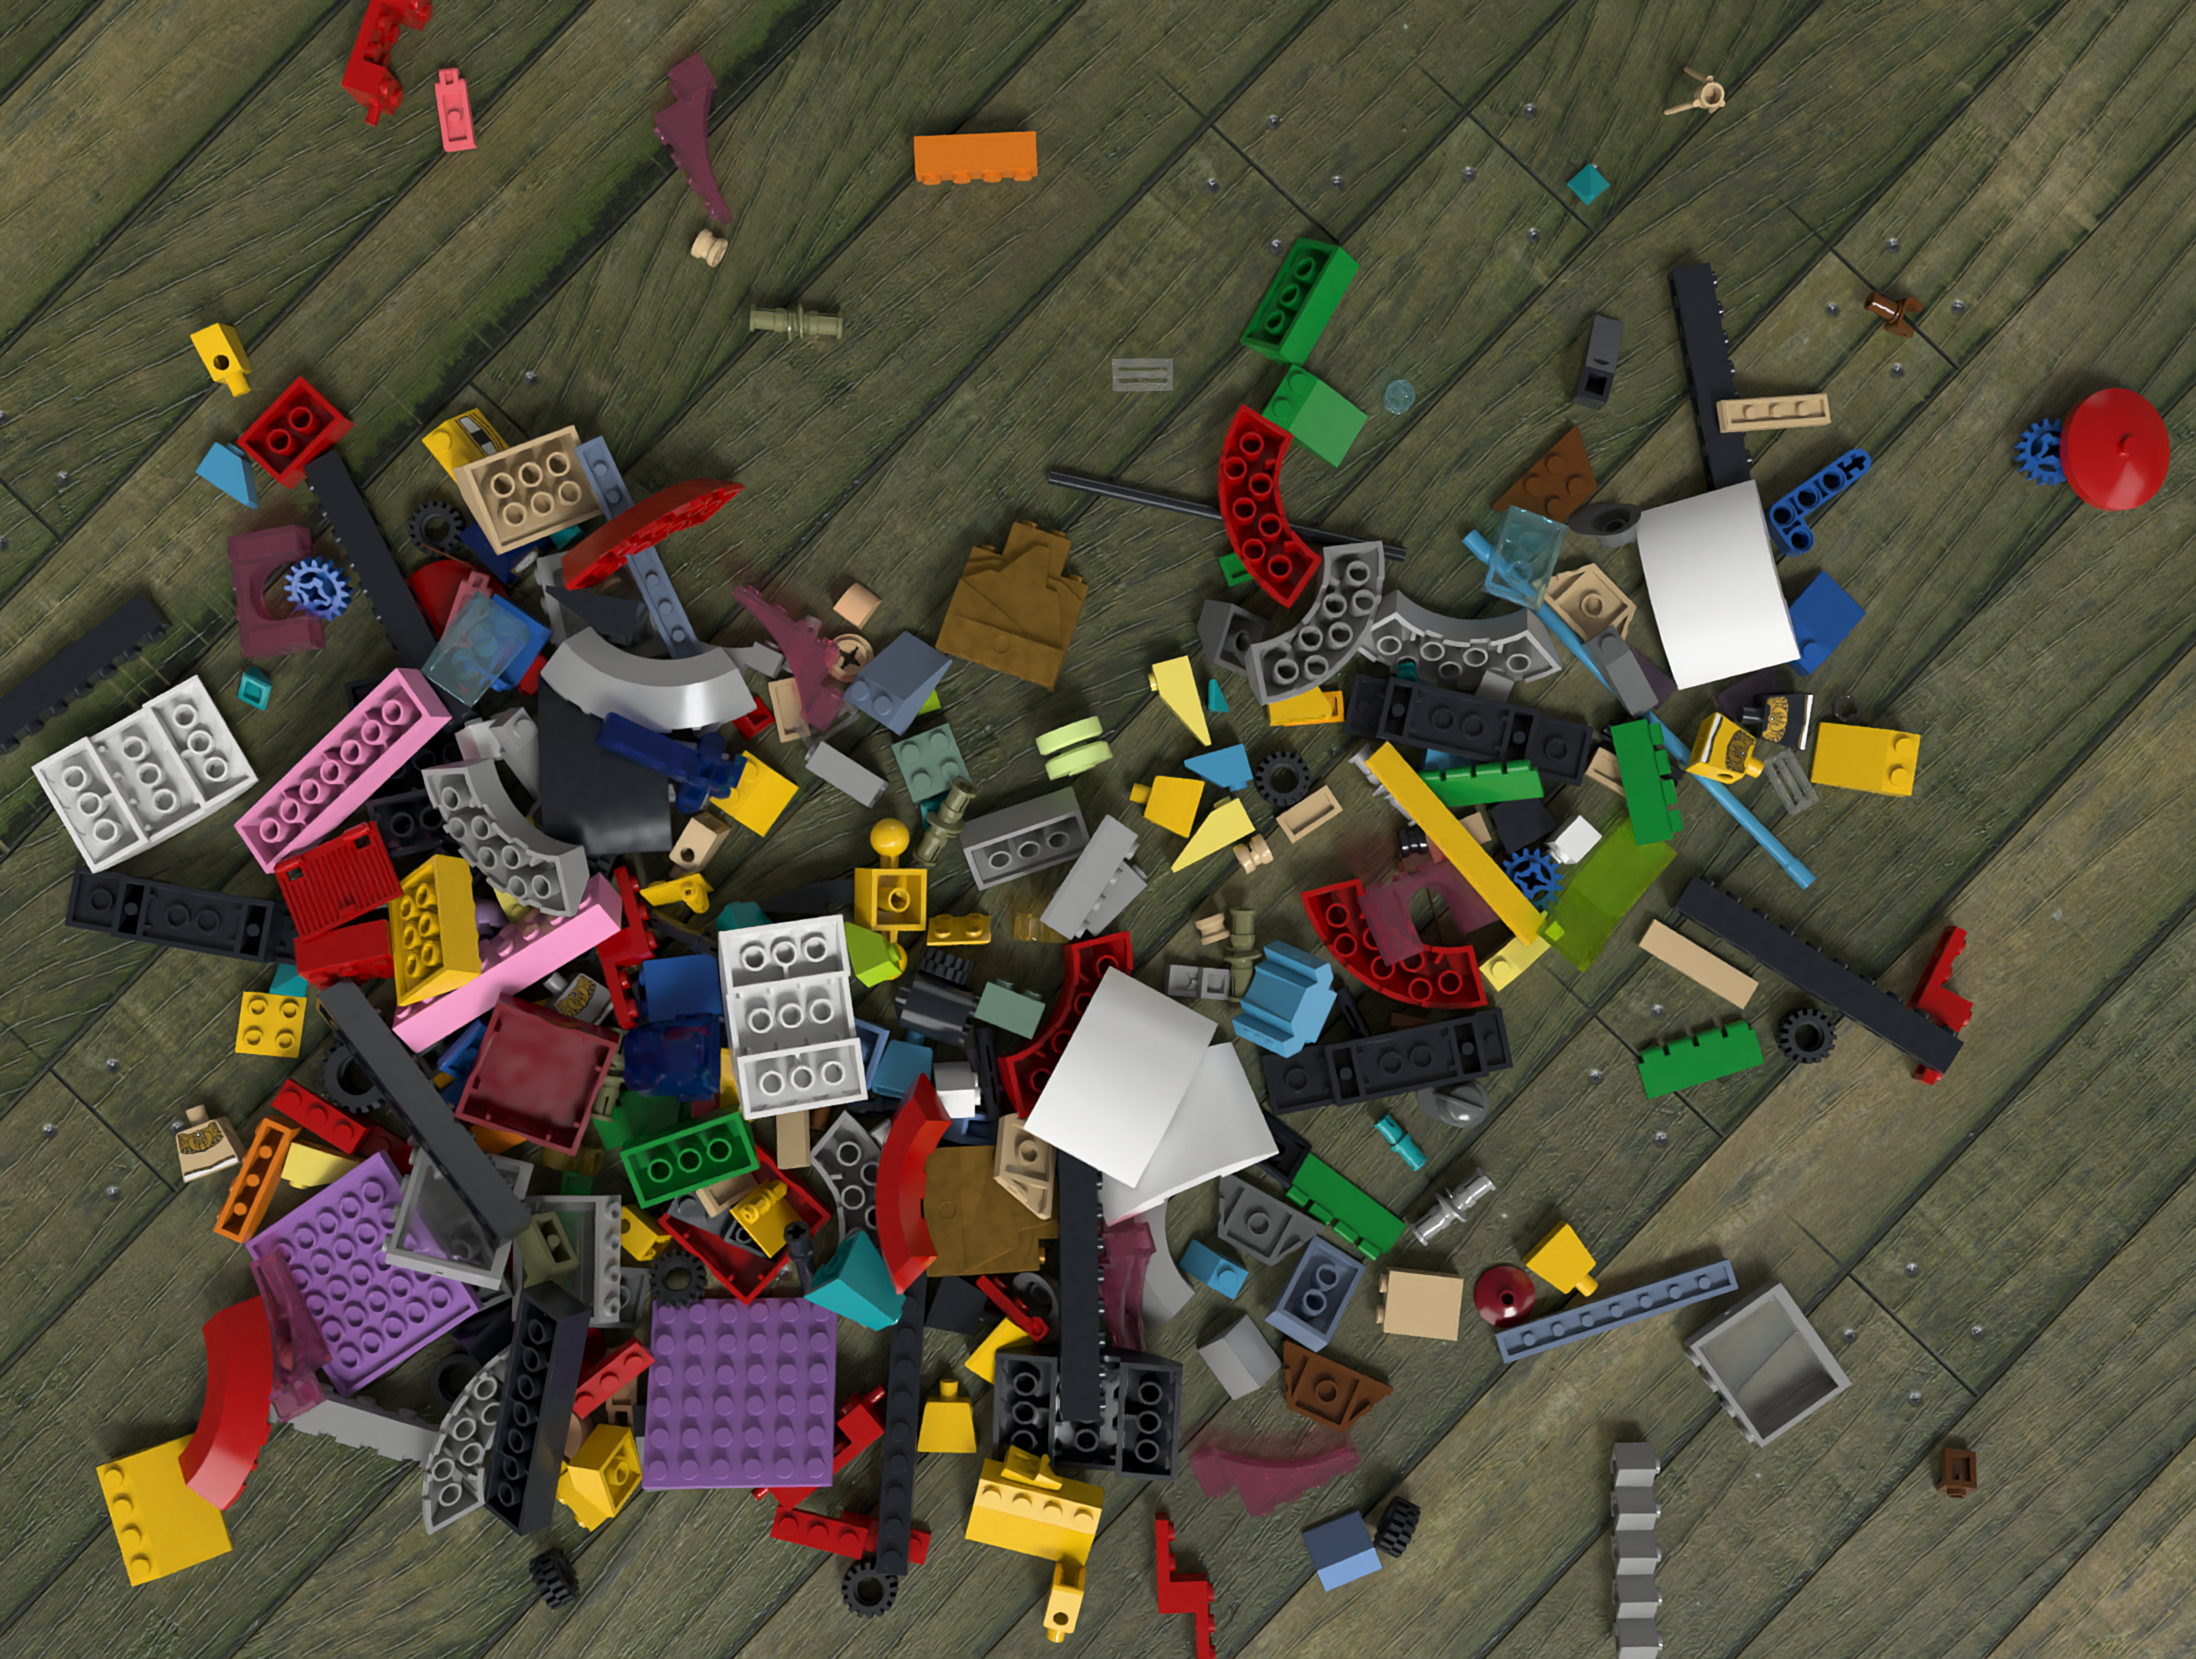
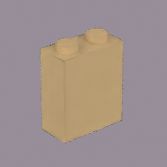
[1376,1266,1464,1341]

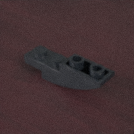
[664,1190,787,1263]

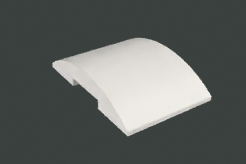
[1636,479,1801,690]
[31,675,259,873]
[718,914,868,1120]
[1023,966,1218,1189]
[1097,1042,1279,1227]

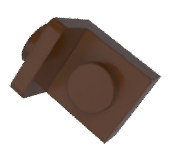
[1387,1010,1429,1031]
[1936,1448,1977,1499]

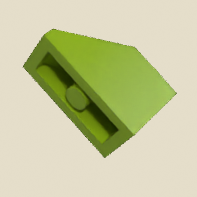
[843,922,902,987]

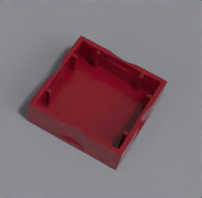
[454,992,620,1157]

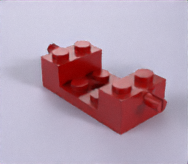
[341,0,433,127]
[751,1383,888,1512]

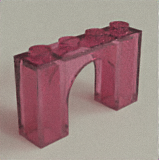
[228,524,326,660]
[1357,855,1500,967]

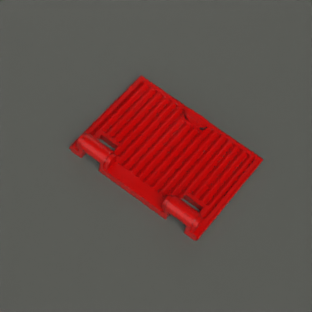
[273,821,405,942]

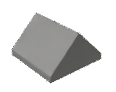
[1197,1313,1283,1400]

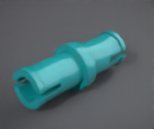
[1373,1112,1428,1171]

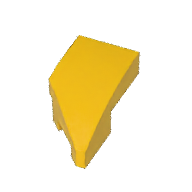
[1000,1445,1063,1490]

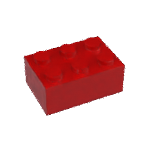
[236,376,355,490]
[294,919,395,991]

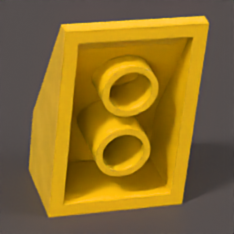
[1810,722,1921,797]

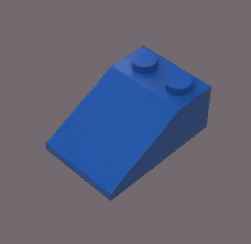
[1786,570,1866,677]

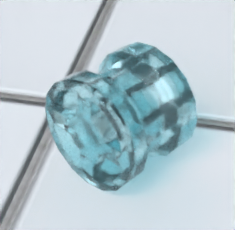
[1383,379,1416,414]

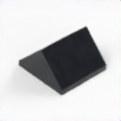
[1255,1110,1313,1189]
[447,1299,515,1368]

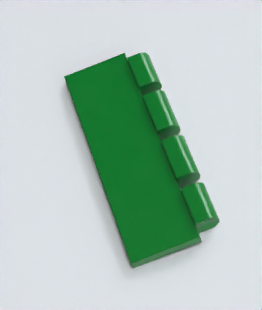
[1610,719,1684,846]
[1418,759,1544,807]
[1637,1018,1765,1099]
[592,1061,700,1151]
[1285,1152,1407,1261]

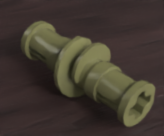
[750,302,843,341]
[912,778,978,867]
[1223,908,1263,1002]
[590,1027,637,1123]

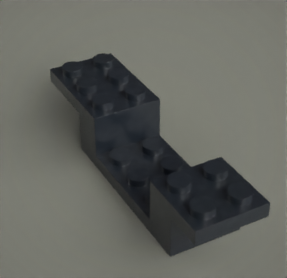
[1342,673,1594,787]
[65,866,299,966]
[1261,1007,1513,1116]

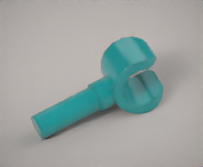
[1397,662,1422,684]

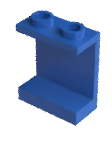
[454,593,554,692]
[639,954,724,1022]

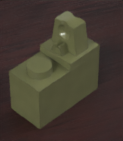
[514,1211,580,1288]

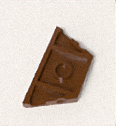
[1490,425,1598,532]
[1283,1338,1394,1433]

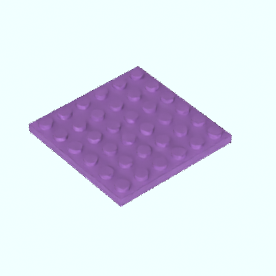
[245,1149,485,1398]
[642,1298,838,1489]

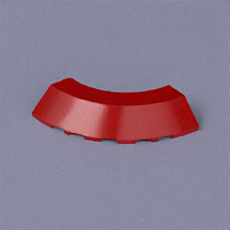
[1218,403,1322,609]
[561,477,745,591]
[1300,878,1488,1009]
[997,930,1133,1119]
[875,1073,953,1295]
[178,1294,278,1511]

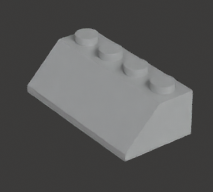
[959,786,1090,891]
[1039,814,1140,940]

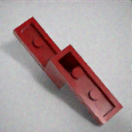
[596,866,658,1030]
[1906,926,1973,1086]
[271,1078,414,1178]
[573,1336,655,1419]
[770,1504,932,1565]
[1155,1512,1216,1659]

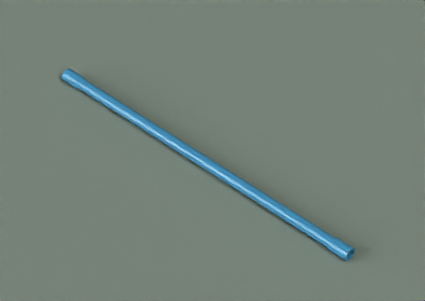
[1462,529,1816,889]

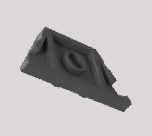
[1217,1174,1326,1267]

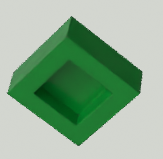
[1218,552,1253,588]

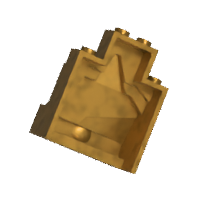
[935,520,1089,692]
[923,1145,1057,1277]

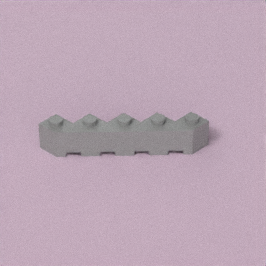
[267,1370,443,1469]
[1610,1442,1663,1659]

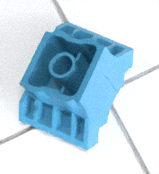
[1232,940,1337,1058]

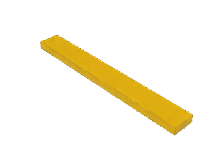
[1363,741,1550,946]

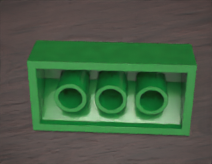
[1239,237,1360,368]
[619,1102,760,1209]

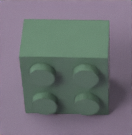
[891,723,973,804]
[974,977,1047,1039]

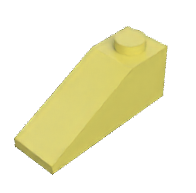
[1148,655,1211,747]
[1170,796,1255,873]
[1477,910,1564,992]
[281,1139,367,1189]

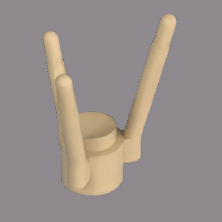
[1664,66,1725,115]

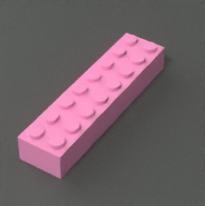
[234,668,452,874]
[392,872,622,1054]

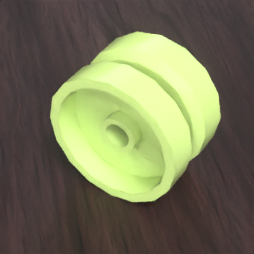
[1035,716,1112,780]

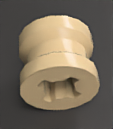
[691,228,728,267]
[1195,913,1231,945]

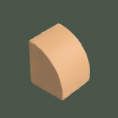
[833,583,882,630]
[564,1410,594,1459]

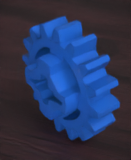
[2013,419,2067,486]
[284,555,354,622]
[1501,848,1563,911]

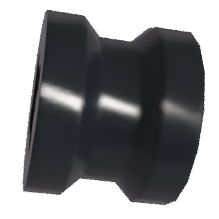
[1397,825,1427,858]

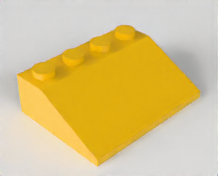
[388,854,482,1006]
[96,1433,234,1587]
[965,1458,1105,1568]

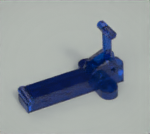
[594,712,748,814]

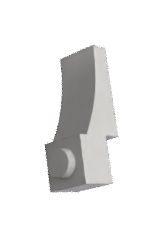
[699,640,786,680]
[489,707,541,800]

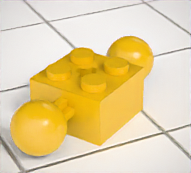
[854,818,927,980]

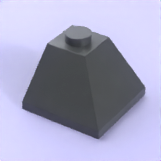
[1197,599,1270,678]
[572,1266,650,1329]

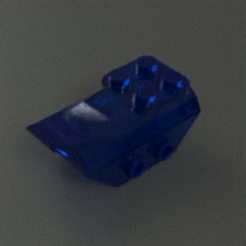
[623,1012,726,1102]

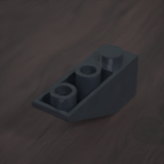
[1570,315,1624,410]

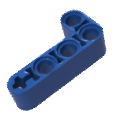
[1763,449,1871,557]

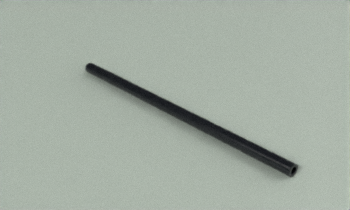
[1048,469,1407,562]

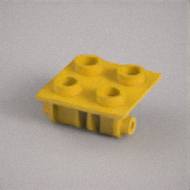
[640,872,714,914]
[927,913,991,947]
[234,991,307,1058]
[730,1178,805,1258]

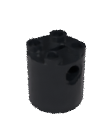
[894,969,982,1047]

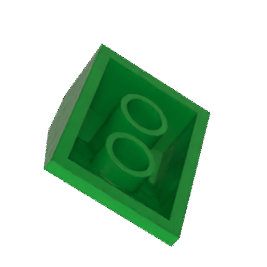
[1262,363,1369,469]

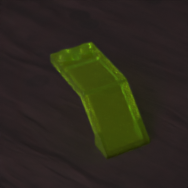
[1535,815,1678,973]

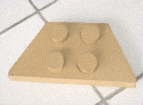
[1529,563,1637,642]
[993,1113,1056,1220]

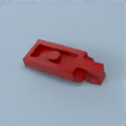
[976,1274,1052,1343]

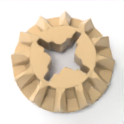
[825,634,874,683]

